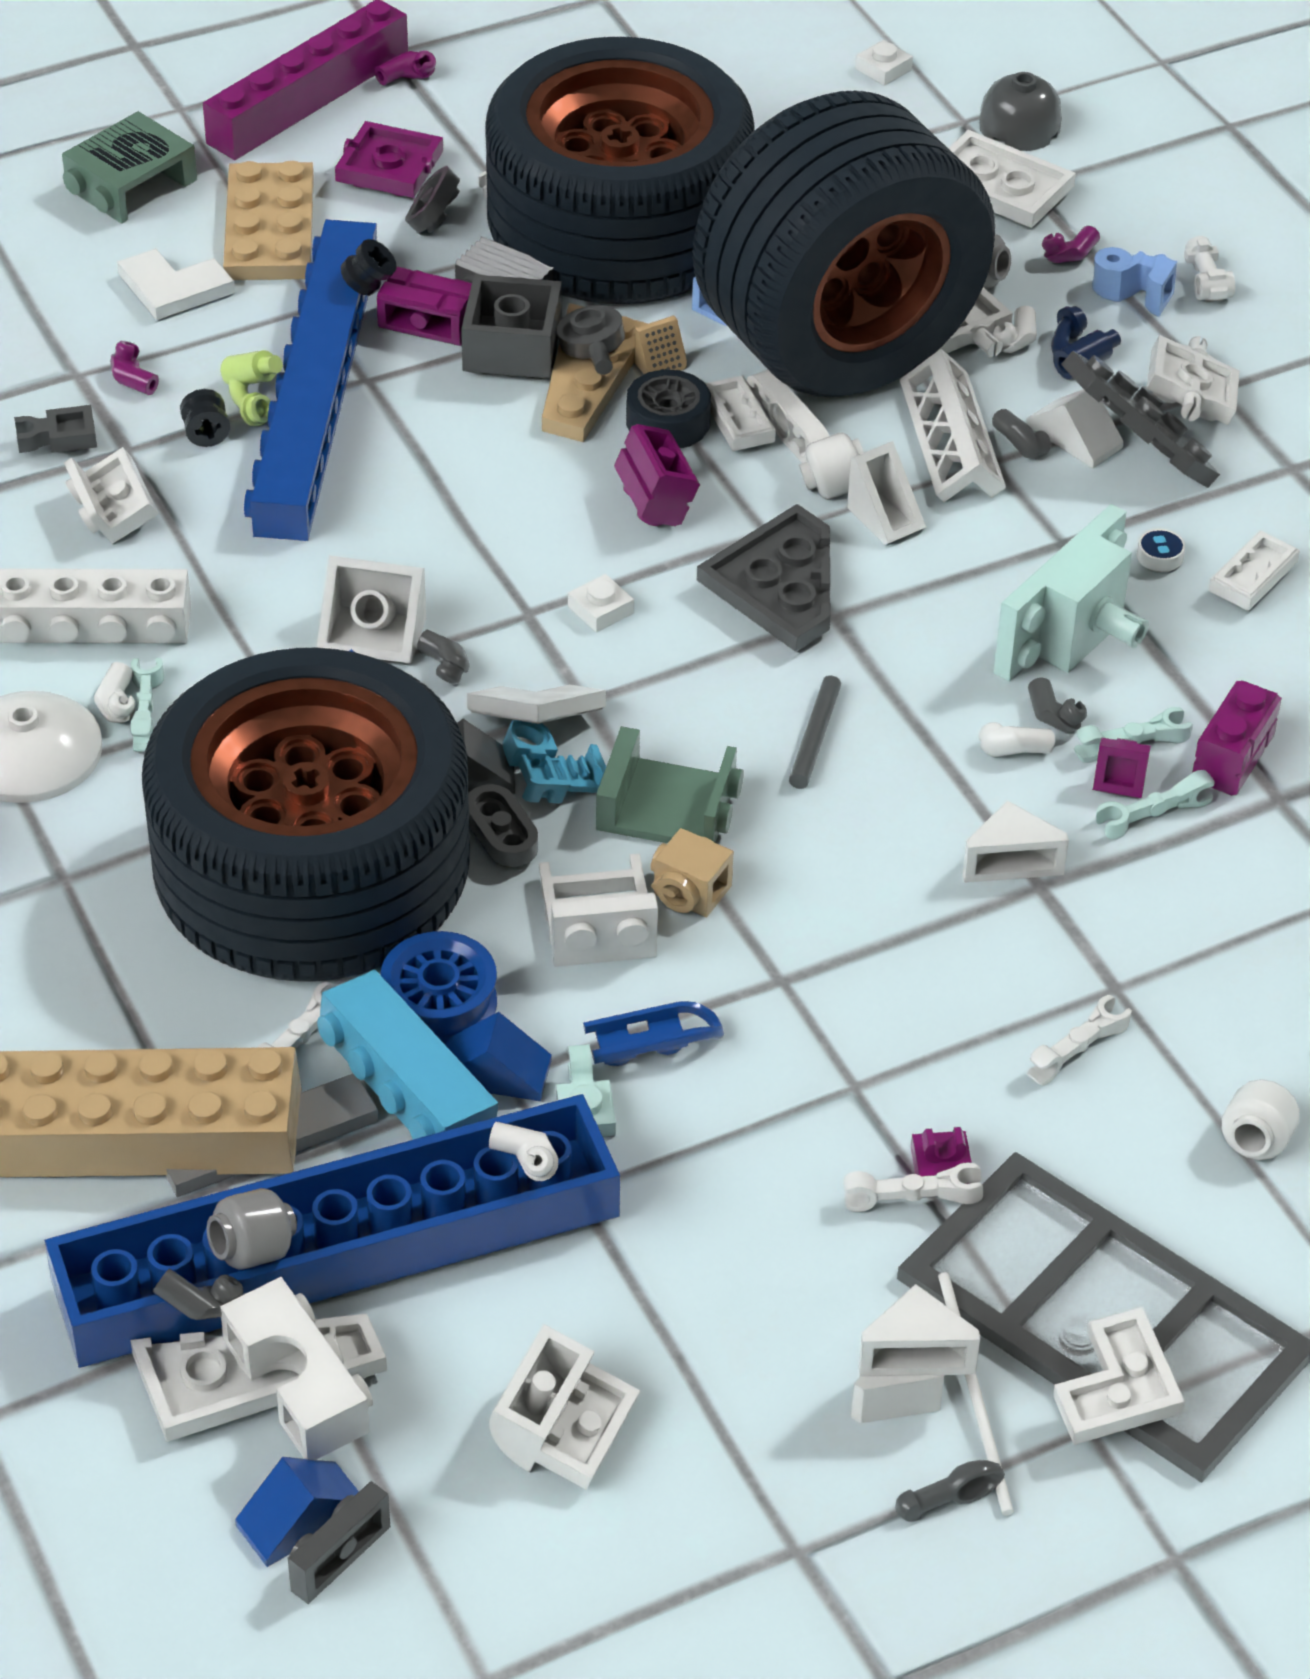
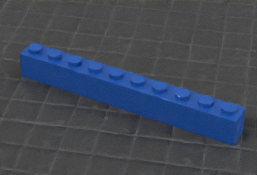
[244,219,377,541]

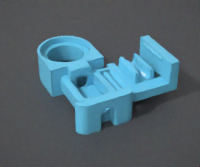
[502,720,606,803]

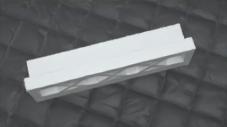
[899,349,1006,502]

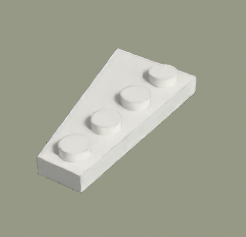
[130,1314,387,1442]

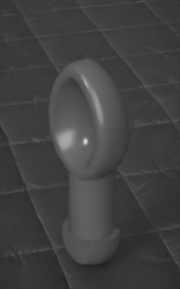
[895,1460,1005,1522]

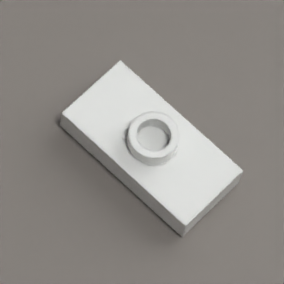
[706,375,776,451]
[1208,530,1300,611]

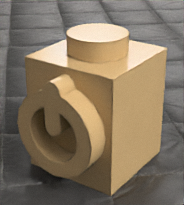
[651,828,734,918]

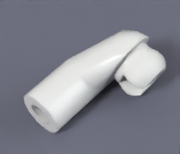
[94,662,135,723]

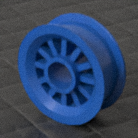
[381,931,497,1045]

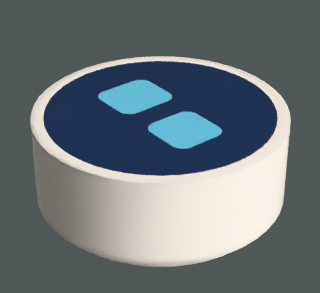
[1137,529,1185,572]

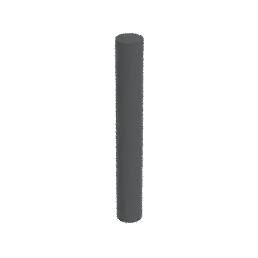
[789,675,841,789]

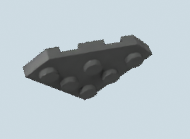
[1061,351,1220,488]
[696,504,831,652]

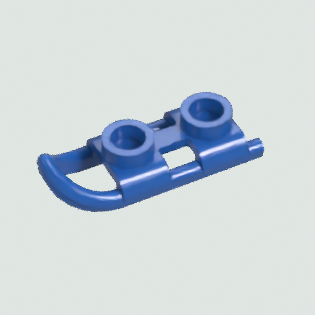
[583,1001,724,1066]

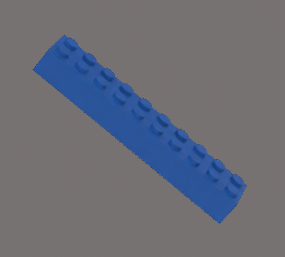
[44,1094,620,1368]

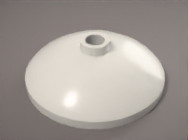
[0,691,102,803]

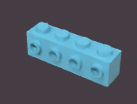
[317,970,499,1140]

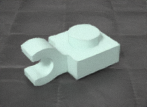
[556,1044,616,1137]

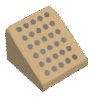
[634,315,687,374]

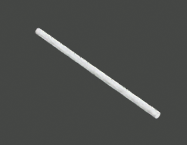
[938,1272,1014,1516]

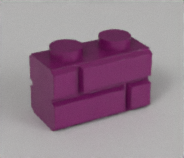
[377,267,472,346]
[614,424,700,527]
[1192,680,1282,796]

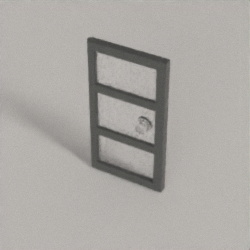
[897,1152,1310,1483]

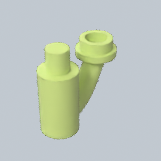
[220,350,283,427]

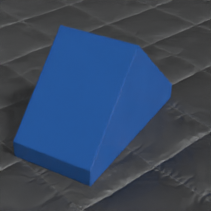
[445,1012,552,1101]
[235,1457,359,1567]

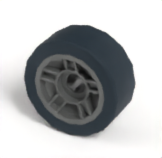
[626,369,711,448]

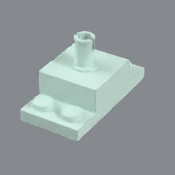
[993,504,1149,681]

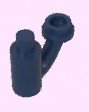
[1051,306,1121,379]

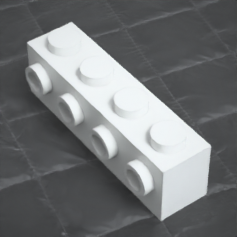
[0,569,191,643]

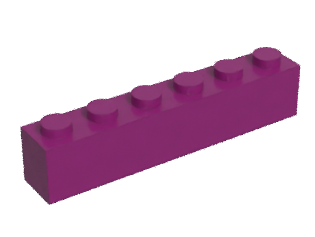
[202,0,408,160]

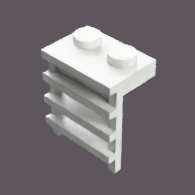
[539,853,658,967]

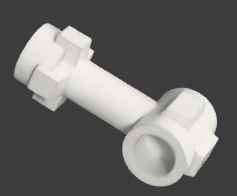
[1184,236,1235,302]

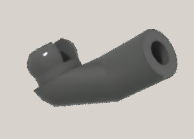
[992,409,1051,459]
[417,629,470,685]
[1028,677,1087,733]
[153,1268,243,1320]

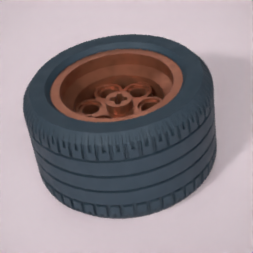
[485,37,755,304]
[692,90,995,397]
[142,647,470,982]

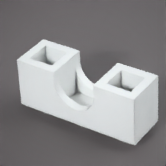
[220,1277,373,1460]

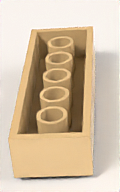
[0,1047,302,1177]

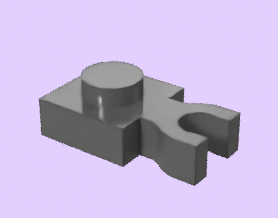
[14,405,97,453]

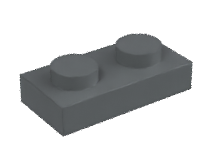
[288,1481,391,1604]

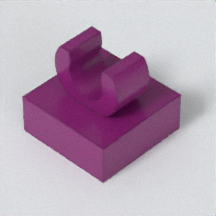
[1092,737,1151,798]
[910,1127,972,1184]

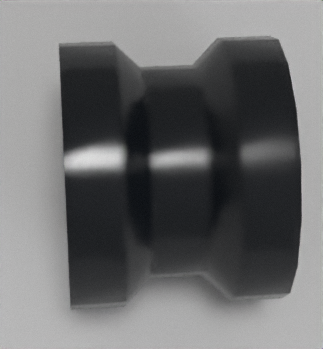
[341,239,397,296]
[180,389,230,447]

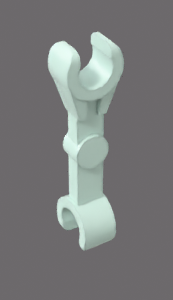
[131,658,164,751]
[1074,707,1193,762]
[1096,770,1215,839]

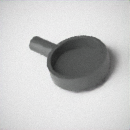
[557,305,625,375]

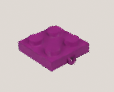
[335,121,443,198]

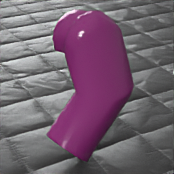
[374,50,436,85]
[1042,226,1100,263]
[110,341,159,395]

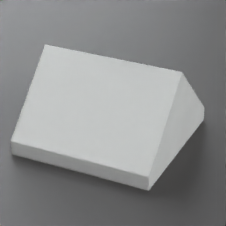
[317,555,426,664]

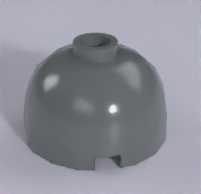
[979,72,1062,151]

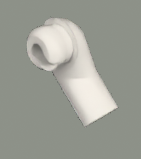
[993,306,1037,353]
[979,722,1055,757]
[489,1122,558,1181]

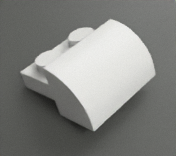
[489,1324,640,1490]

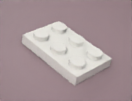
[949,130,1076,228]

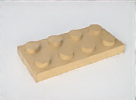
[223,161,314,280]

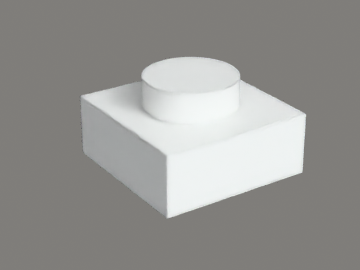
[855,40,913,86]
[568,574,634,632]

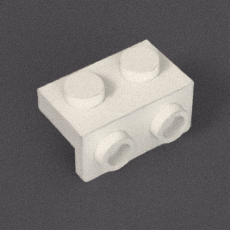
[64,447,158,544]

